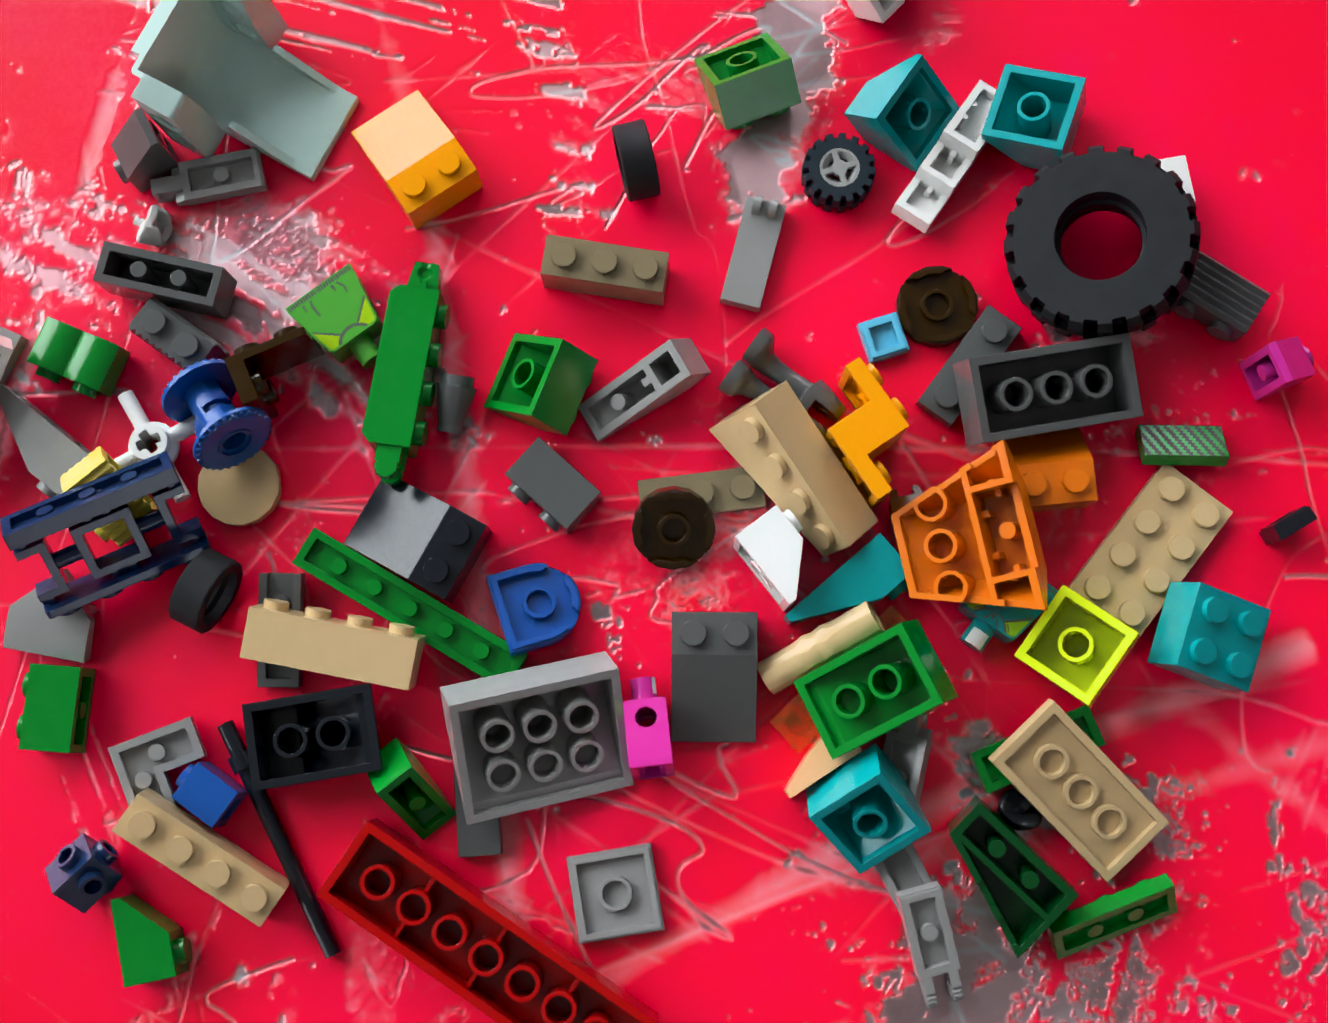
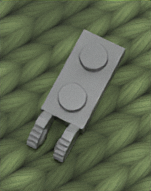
[895,881,964,1009]

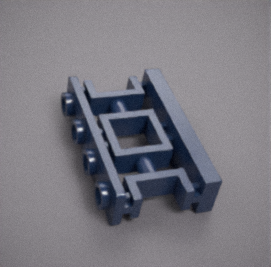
[0,451,211,619]

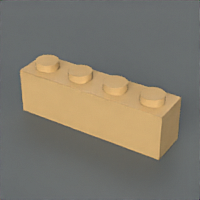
[239,598,425,691]
[112,787,290,927]

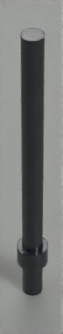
[217,720,341,959]

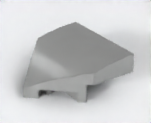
[3,568,99,663]

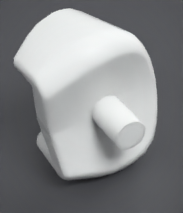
[133,205,173,247]

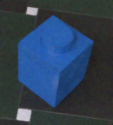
[171,762,248,828]

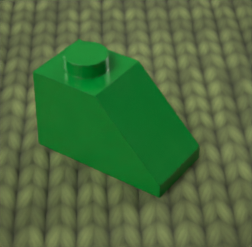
[366,737,456,840]
[110,894,192,988]

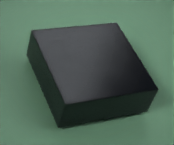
[1259,506,1317,545]

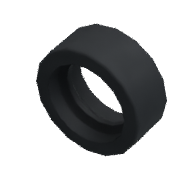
[612,119,660,202]
[168,548,243,634]

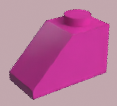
[1238,336,1316,401]

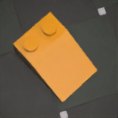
[351,90,483,230]

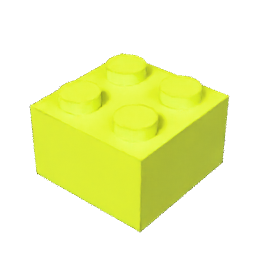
[1014,584,1139,708]

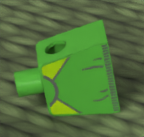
[286,263,383,369]

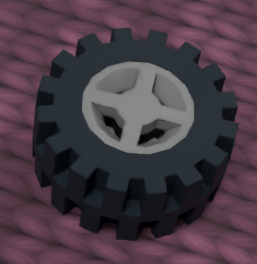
[801,133,876,213]

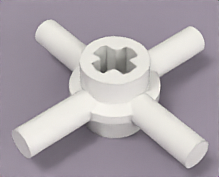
[114,390,195,503]

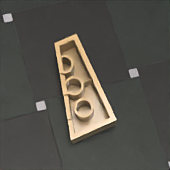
[709,381,879,557]

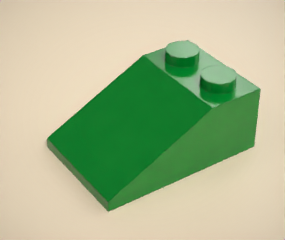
[793,619,959,760]

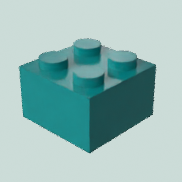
[1147,582,1271,692]

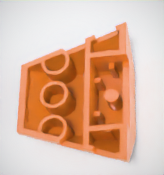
[891,440,1048,610]

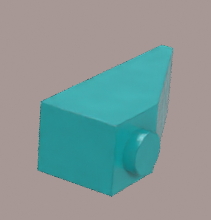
[783,533,908,625]

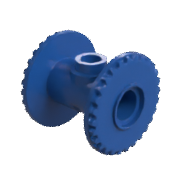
[161,358,272,470]

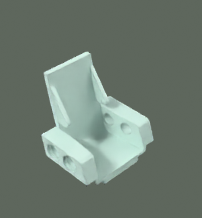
[131,0,360,181]

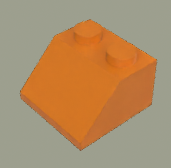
[995,428,1098,512]

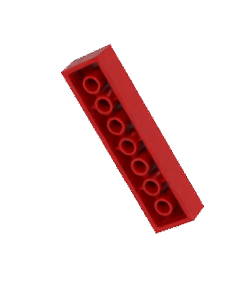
[316,818,659,1023]

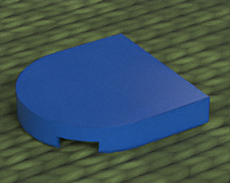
[486,563,581,657]

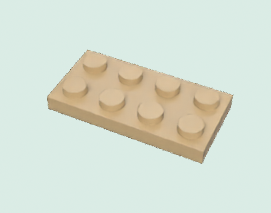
[1068,465,1233,637]
[987,698,1169,882]

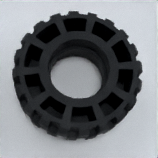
[1004,145,1201,340]

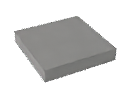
[566,842,665,944]

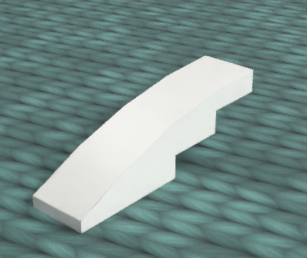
[891,80,997,234]

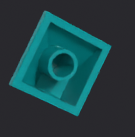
[844,54,960,172]

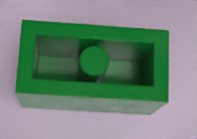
[16,663,96,753]

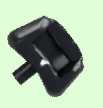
[996,789,1043,831]

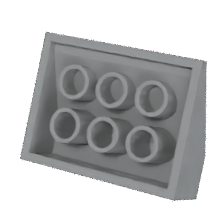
[440,651,634,825]

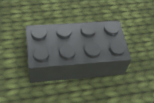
[952,333,1144,446]

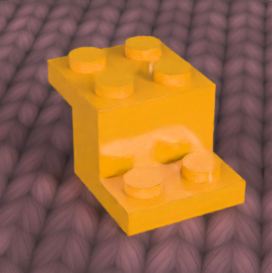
[824,356,909,510]

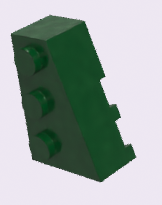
[947,795,1079,958]

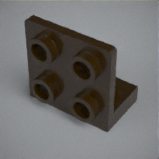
[224,326,324,419]

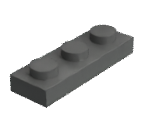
[915,304,1022,428]

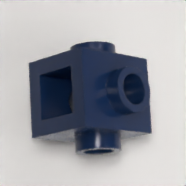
[45,832,123,913]

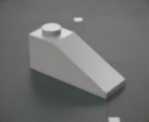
[579,338,711,441]
[0,383,91,498]

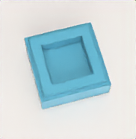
[856,312,910,364]

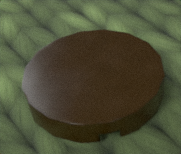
[895,266,978,348]
[632,486,716,570]

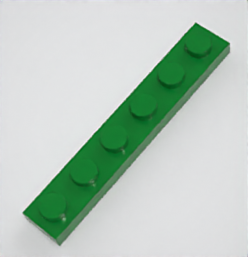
[292,527,529,677]

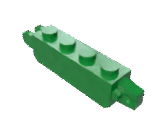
[362,262,450,486]

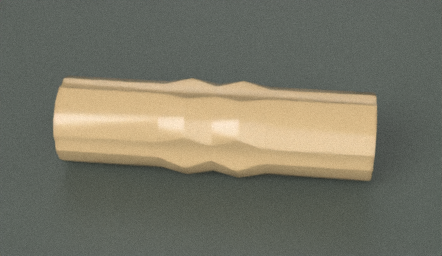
[757,601,885,694]

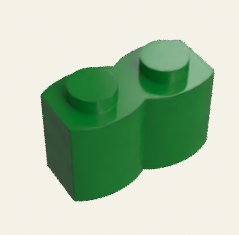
[26,316,131,399]

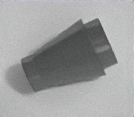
[436,373,477,435]

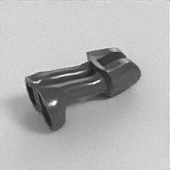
[718,327,846,437]

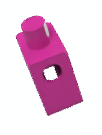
[623,676,675,781]

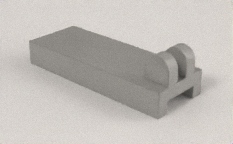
[720,195,786,313]

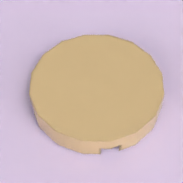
[197,450,282,527]

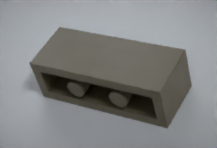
[540,234,670,306]

